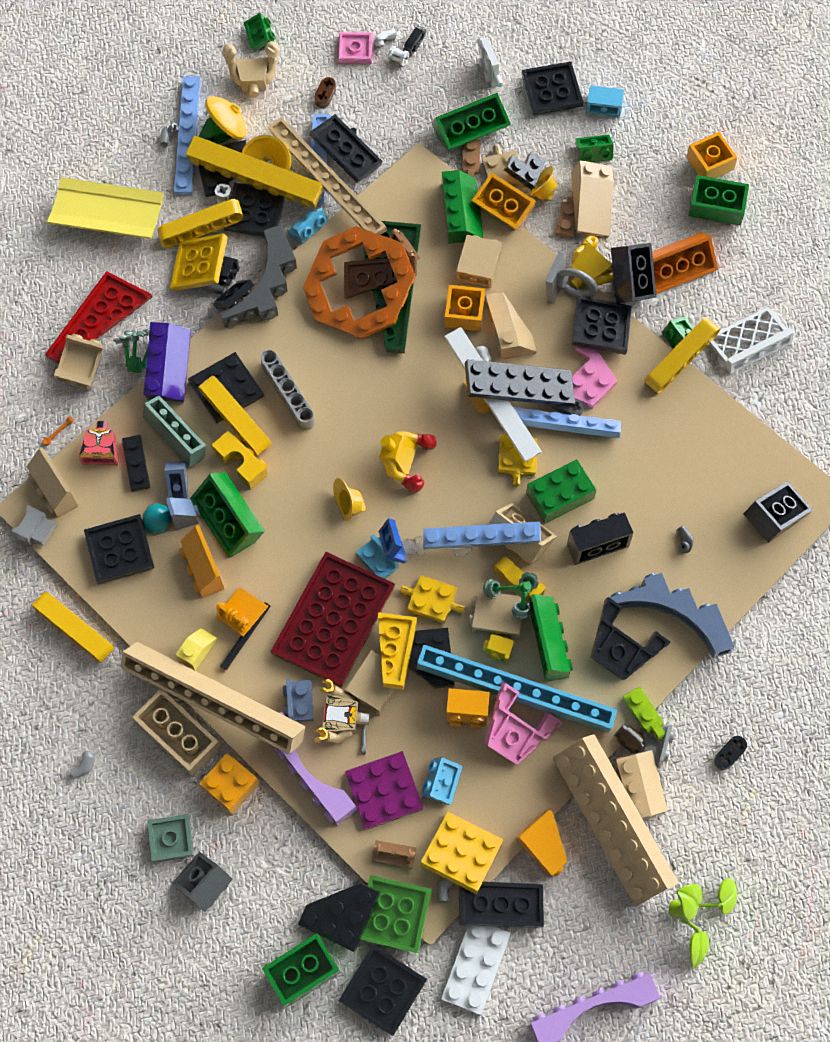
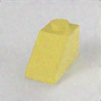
[176,628,218,671]

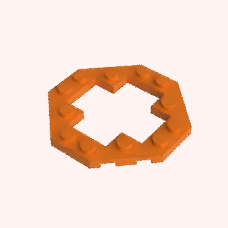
[303,226,416,339]

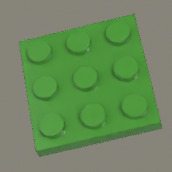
[361,875,432,953]

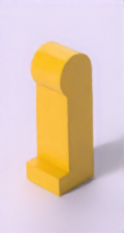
[493,556,546,603]

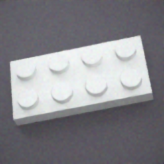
[441,925,511,1016]

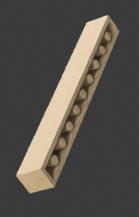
[120,642,305,754]

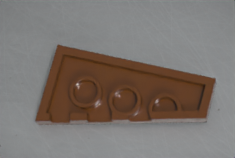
[344,256,417,299]

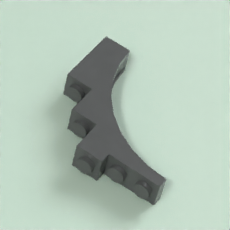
[220,225,297,328]

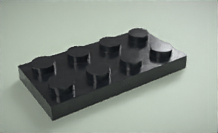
[309,114,383,183]
[459,882,544,928]

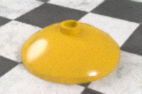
[205,96,247,140]
[241,135,291,171]

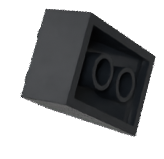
[743,481,813,543]

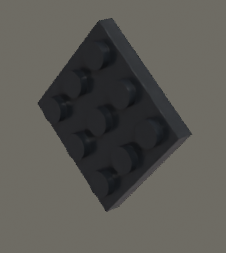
[521,61,584,115]
[224,182,285,237]
[572,296,632,355]
[188,352,264,424]
[84,514,155,584]
[338,944,427,1036]

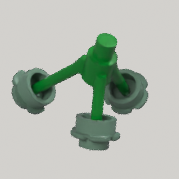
[483,572,538,620]

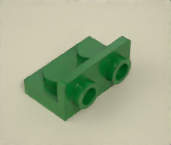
[244,13,276,52]
[575,134,614,163]
[662,316,693,349]

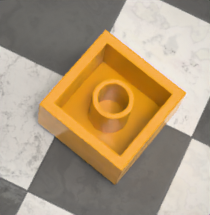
[686,132,738,178]
[444,285,485,331]
[446,688,490,729]
[199,753,260,815]

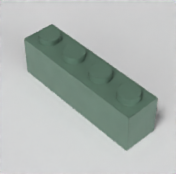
[143,396,206,467]

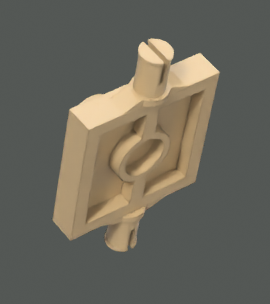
[482,144,521,186]

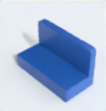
[378,518,407,564]

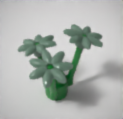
[113,329,150,373]

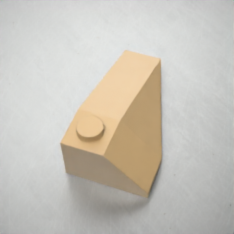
[485,292,536,360]

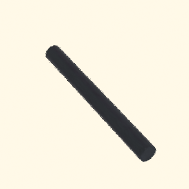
[220,602,271,671]

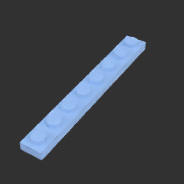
[174,76,201,196]

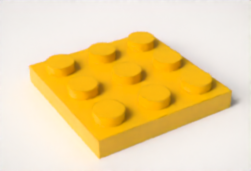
[170,234,227,291]
[420,812,503,894]

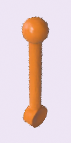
[43,417,73,446]

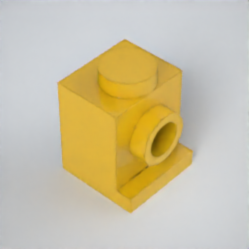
[482,634,514,665]

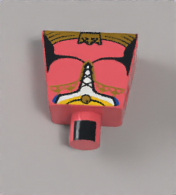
[79,421,118,465]

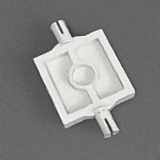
[477,38,504,88]

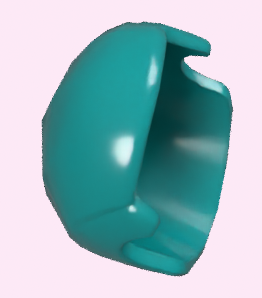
[142,503,172,535]

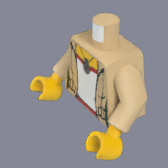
[314,679,370,743]

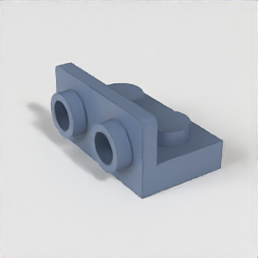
[283,679,314,722]

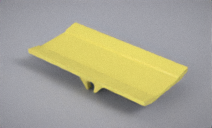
[47,177,164,239]

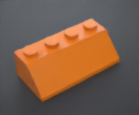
[652,232,718,294]

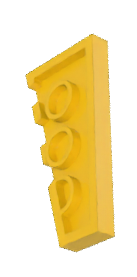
[378,613,417,690]

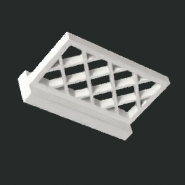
[709,307,794,375]

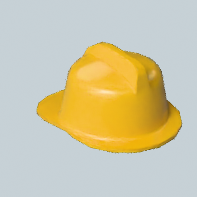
[530,166,557,201]
[333,478,366,521]

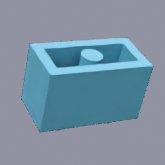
[586,86,624,117]

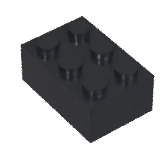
[611,243,656,303]
[567,512,634,565]

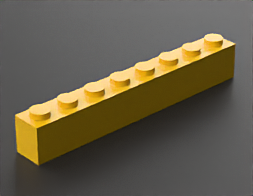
[186,135,324,208]

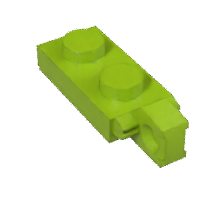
[623,686,665,741]

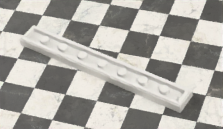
[445,327,542,462]

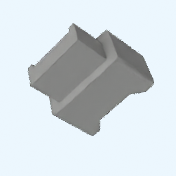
[11,505,57,546]

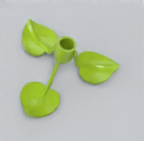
[669,878,737,969]

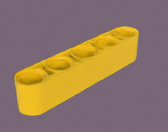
[157,199,243,248]
[644,317,721,394]
[198,375,272,456]
[31,590,115,663]

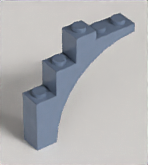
[609,573,735,658]

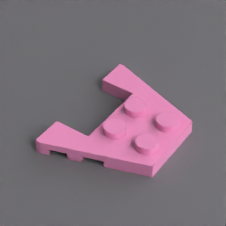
[572,346,617,408]
[484,682,563,765]

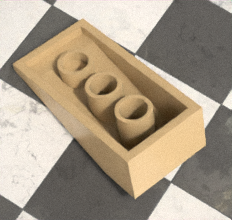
[571,160,613,238]

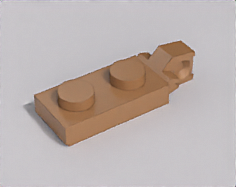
[462,140,480,178]
[555,191,575,238]

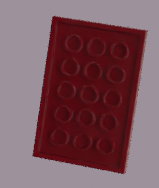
[270,552,395,688]

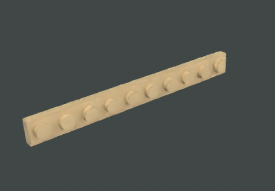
[268,117,387,235]

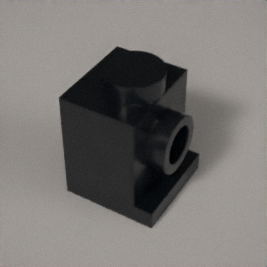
[218,256,240,286]

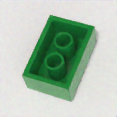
[688,175,749,226]
[526,459,596,524]
[262,933,341,1008]

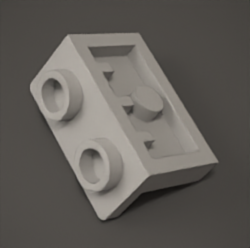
[639,724,675,768]

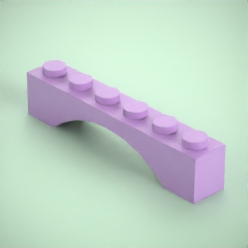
[275,712,357,826]
[530,972,660,1042]

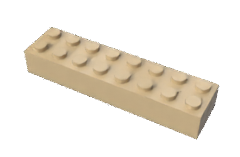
[552,735,678,907]

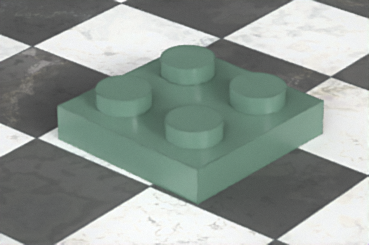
[147,814,194,863]

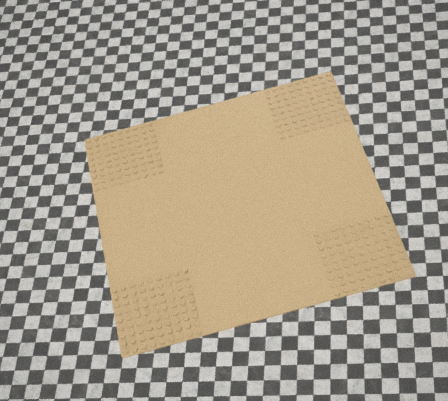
[0,143,830,945]

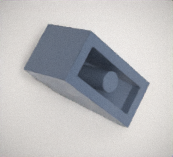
[164,461,189,499]
[166,498,200,530]

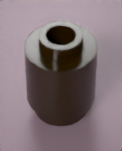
[614,723,645,753]

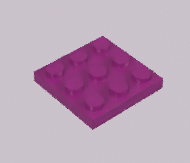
[345,751,424,830]

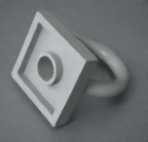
[545,252,598,303]

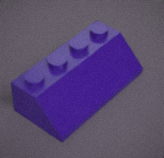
[143,322,191,402]

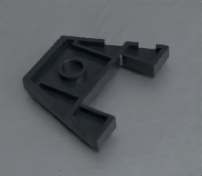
[590,597,671,680]

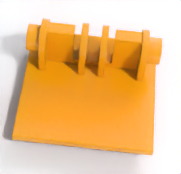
[215,587,268,637]

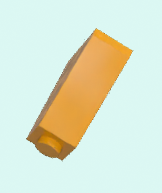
[515,809,567,876]

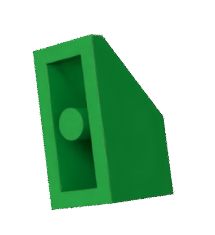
[199,117,233,144]

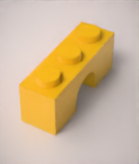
[212,430,268,489]

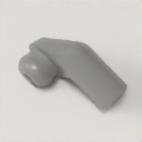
[437,877,455,902]

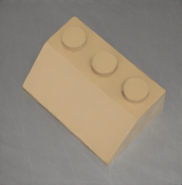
[26,447,78,517]
[488,503,557,564]
[612,750,668,818]

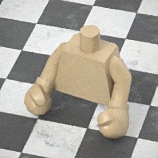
[222,41,280,98]

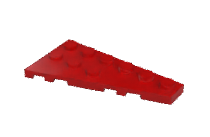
[45,271,153,364]

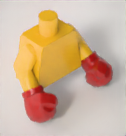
[379,431,437,493]

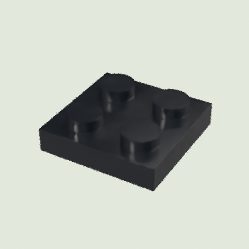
[212,280,255,309]

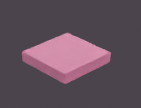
[338,32,373,64]

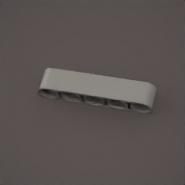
[261,350,315,430]

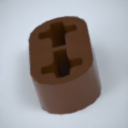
[314,77,336,108]

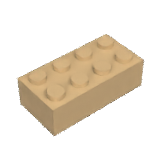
[132,689,221,777]

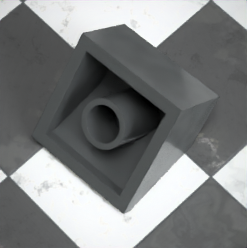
[172,851,233,912]

